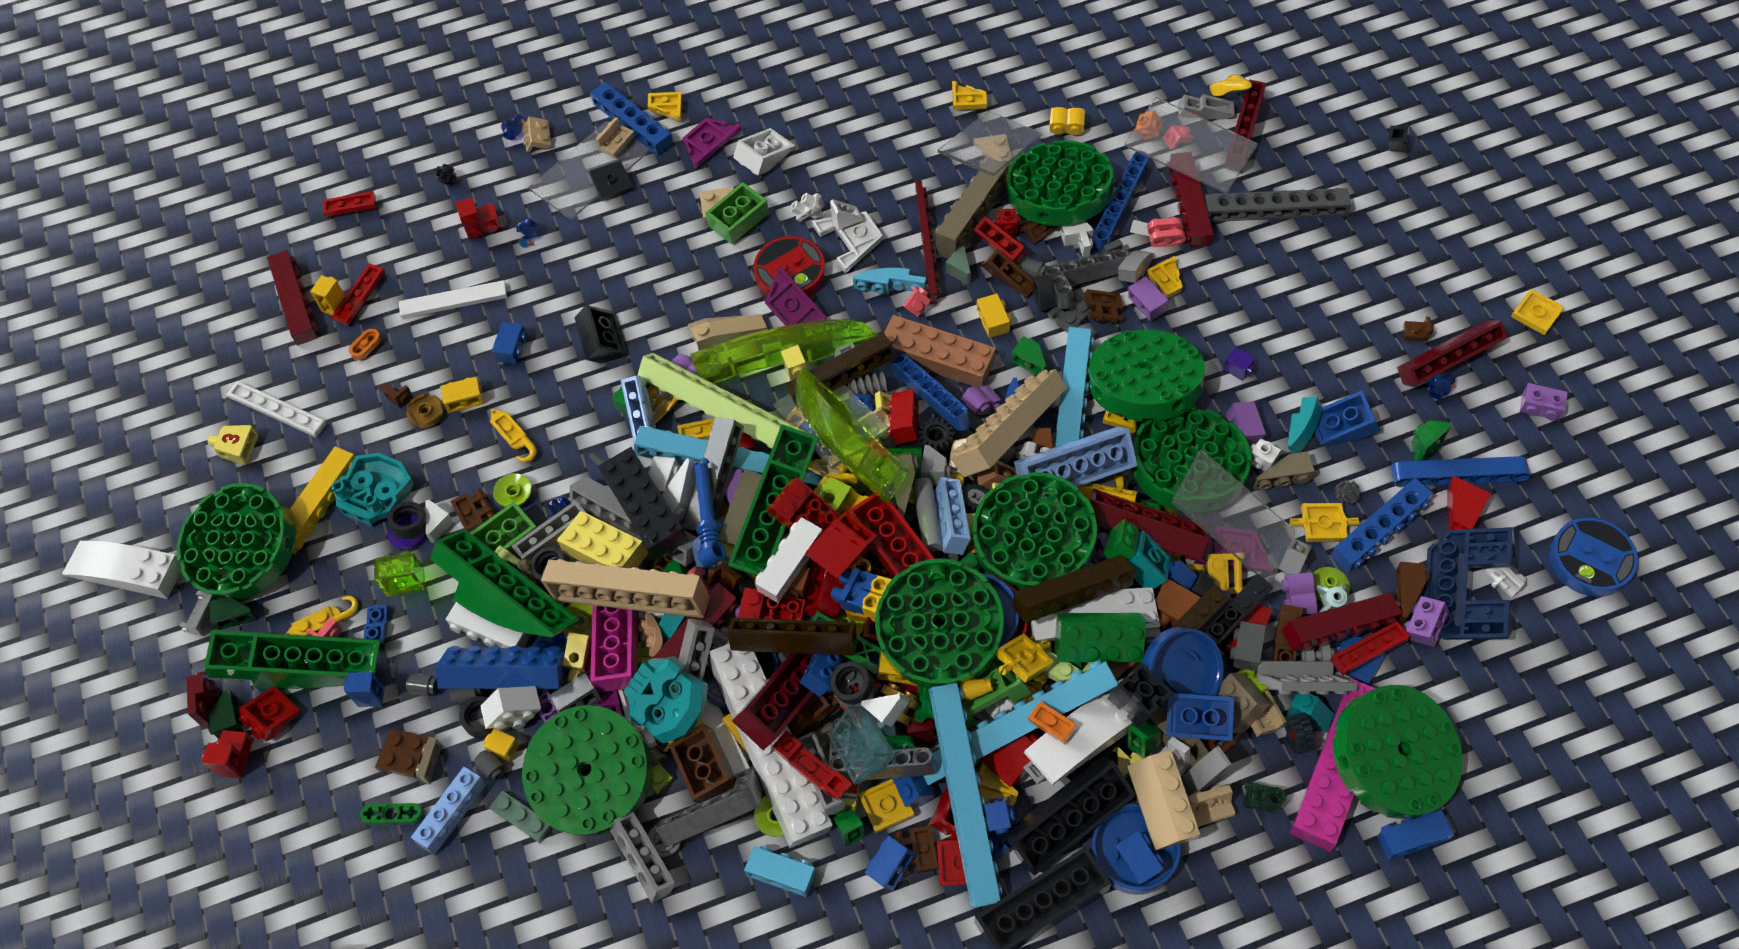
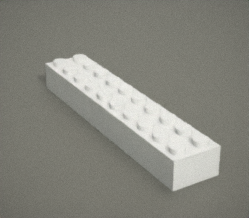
[707,644,832,848]

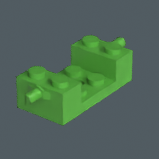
[958,656,1032,730]

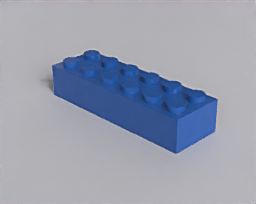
[435,646,568,689]

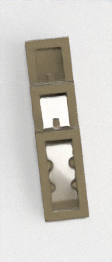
[720,469,762,546]

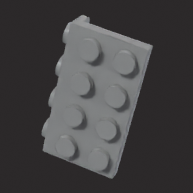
[1257,661,1357,695]

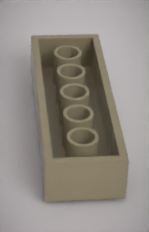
[935,159,1007,259]

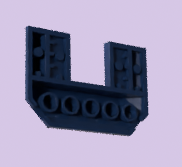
[1424,527,1516,640]

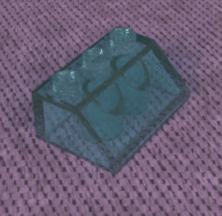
[829,706,894,784]

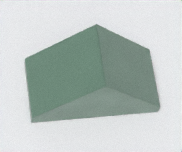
[946,245,971,284]

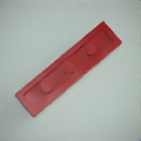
[331,263,386,326]
[1330,621,1410,676]

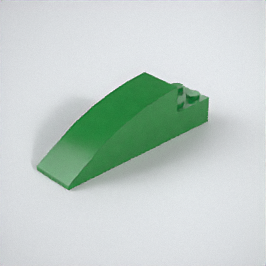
[728,424,819,576]
[431,529,580,637]
[204,630,380,689]

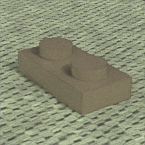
[416,737,442,784]

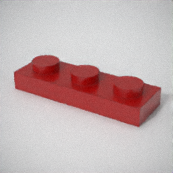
[323,191,376,217]

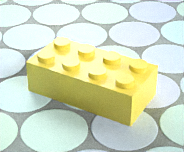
[557,511,648,569]

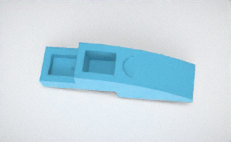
[853,268,926,294]

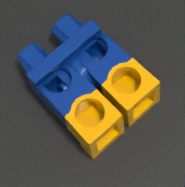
[831,568,892,621]

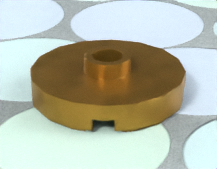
[406,394,444,428]

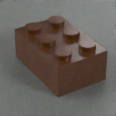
[669,725,736,804]

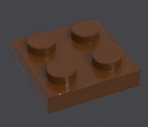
[375,729,428,778]

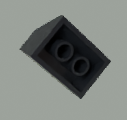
[574,305,628,364]

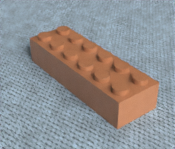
[884,315,996,387]

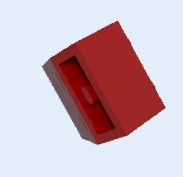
[766,478,840,532]
[805,511,877,579]
[738,588,806,620]

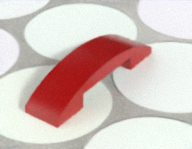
[772,731,852,800]

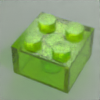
[374,552,425,597]

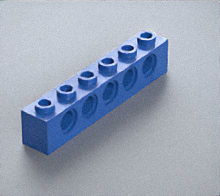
[590,82,673,156]
[1331,478,1433,572]

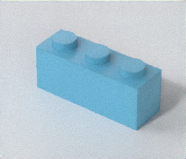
[744,846,816,898]

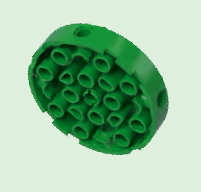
[1007,140,1113,227]
[1089,330,1205,421]
[1131,406,1252,513]
[973,472,1097,591]
[177,483,296,601]
[875,559,1004,688]
[1332,685,1463,819]
[522,705,653,836]

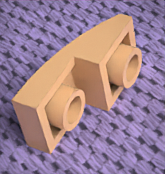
[638,612,663,657]

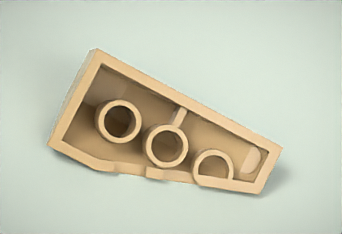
[688,314,768,354]

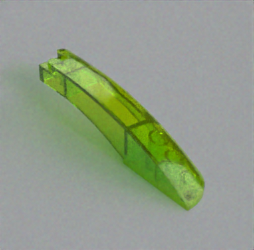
[690,319,876,384]
[795,367,909,503]

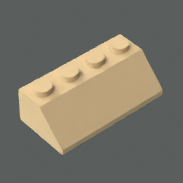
[1127,750,1200,851]

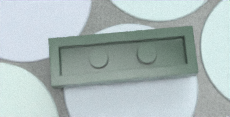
[489,790,552,844]

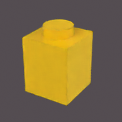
[483,729,520,763]

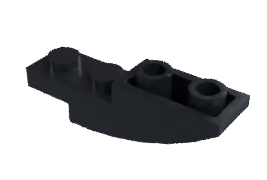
[1203,574,1273,645]

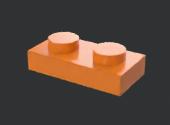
[1028,701,1077,744]

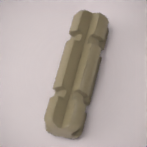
[517,559,541,587]

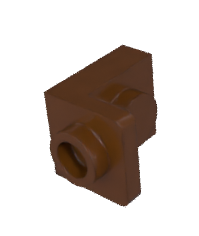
[1403,316,1434,342]
[380,382,413,408]
[706,563,742,593]

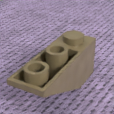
[1253,451,1315,490]
[1148,707,1209,767]

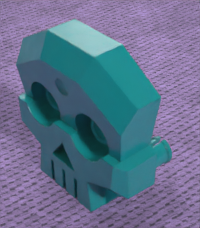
[331,453,414,527]
[623,656,708,743]

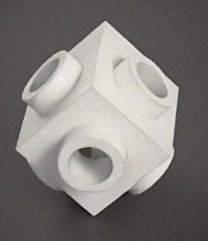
[1250,439,1281,471]

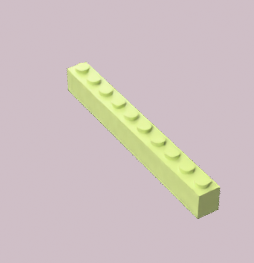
[638,353,807,448]

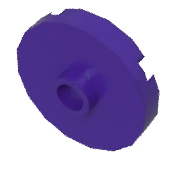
[387,514,426,551]

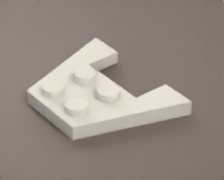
[812,211,883,274]

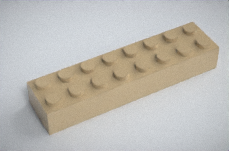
[951,369,1067,477]
[541,559,710,618]

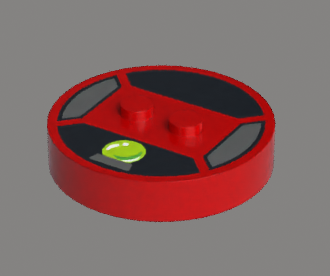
[754,236,825,297]

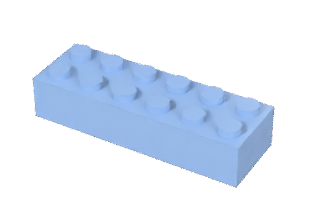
[1014,426,1137,487]

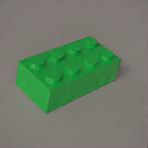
[1054,613,1146,662]

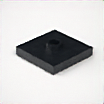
[589,160,634,201]

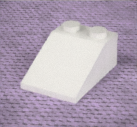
[733,128,795,175]
[662,458,701,523]

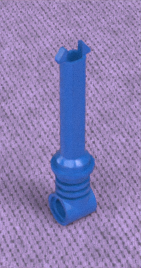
[693,457,726,567]

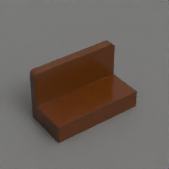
[1017,220,1059,244]

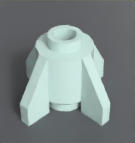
[1314,583,1347,613]

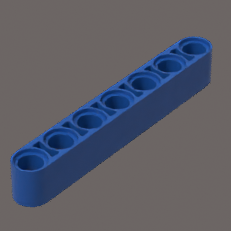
[1093,151,1148,251]
[890,353,971,431]
[1391,456,1531,487]

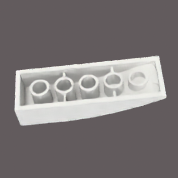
[62,541,182,599]
[1031,588,1160,642]
[1024,678,1133,785]

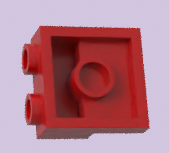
[239,686,300,742]

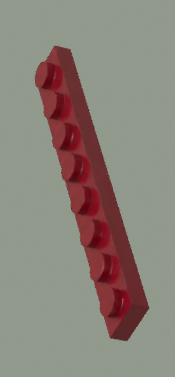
[915,180,940,304]

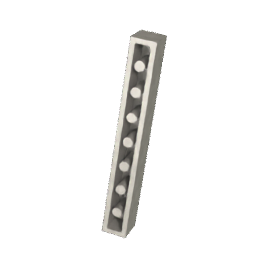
[570,476,697,566]

